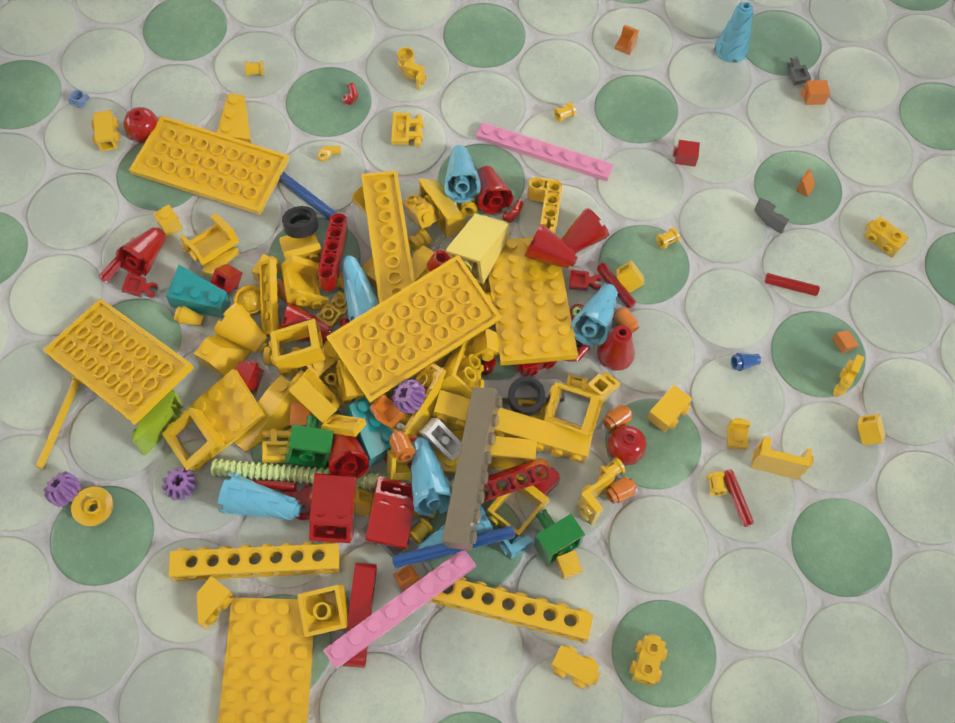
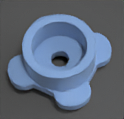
[68,90,90,108]

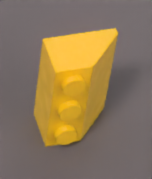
[419,178,467,239]

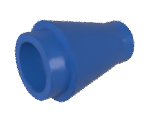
[731,353,761,371]

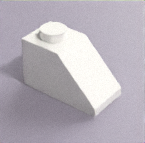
[419,418,462,462]

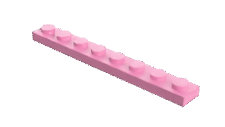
[476,122,613,181]
[323,550,476,669]

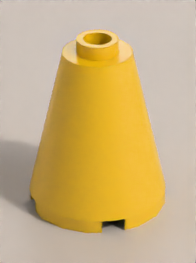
[213,303,268,353]

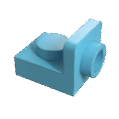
[499,535,533,559]

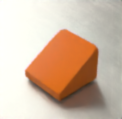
[796,169,815,197]
[832,330,859,354]
[392,564,420,592]

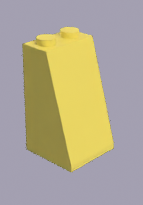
[446,213,510,284]

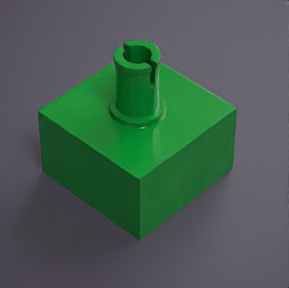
[284,415,333,468]
[533,509,585,566]

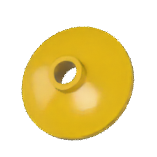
[71,486,113,527]

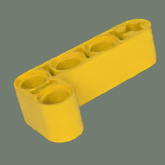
[527,177,563,233]

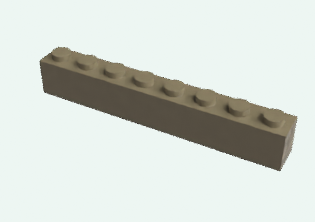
[442,387,502,551]

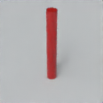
[252,480,297,491]

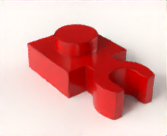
[569,269,602,291]
[121,273,158,298]

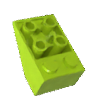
[132,390,184,455]

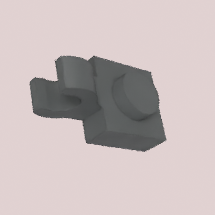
[787,56,811,85]

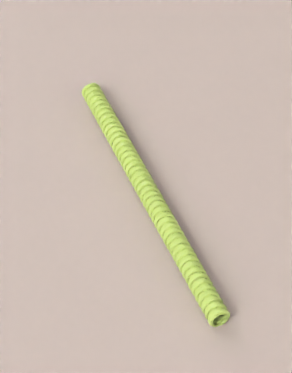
[211,458,488,493]

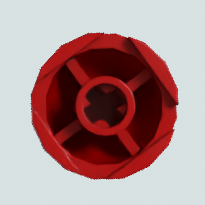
[123,107,158,143]
[606,425,647,466]

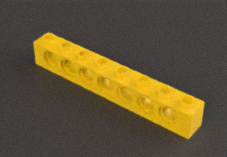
[168,542,341,581]
[429,572,593,644]

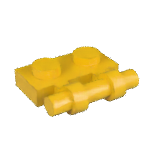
[391,112,424,147]
[833,354,865,397]
[262,428,291,463]

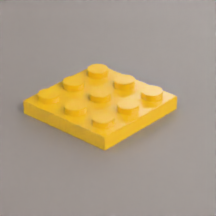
[189,369,266,453]

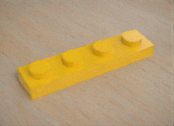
[259,258,280,337]

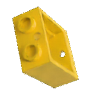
[268,319,326,373]
[288,368,342,423]
[543,382,604,435]
[162,408,226,472]
[488,436,537,470]
[486,474,550,539]

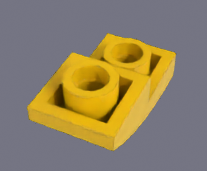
[202,246,239,277]
[316,291,348,328]

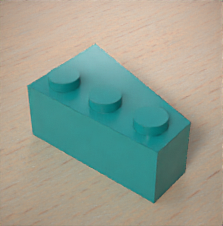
[166,265,231,318]
[344,397,393,468]

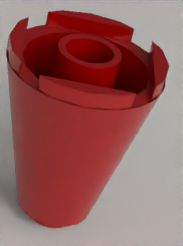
[477,166,513,215]
[561,208,609,253]
[524,224,578,269]
[116,227,166,276]
[280,303,333,343]
[597,325,635,371]
[328,433,369,479]

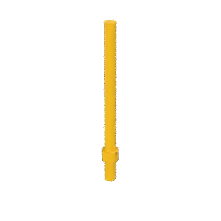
[35,376,82,469]

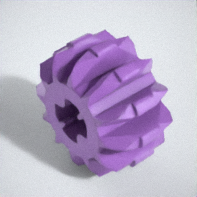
[392,379,427,414]
[162,466,197,501]
[44,471,81,507]

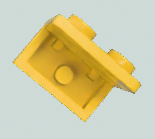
[279,233,322,262]
[577,472,616,525]

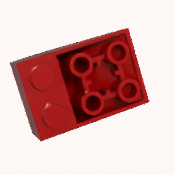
[309,473,356,543]
[365,476,414,549]

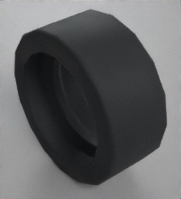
[282,206,318,239]
[507,376,545,416]

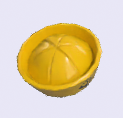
[234,285,261,315]

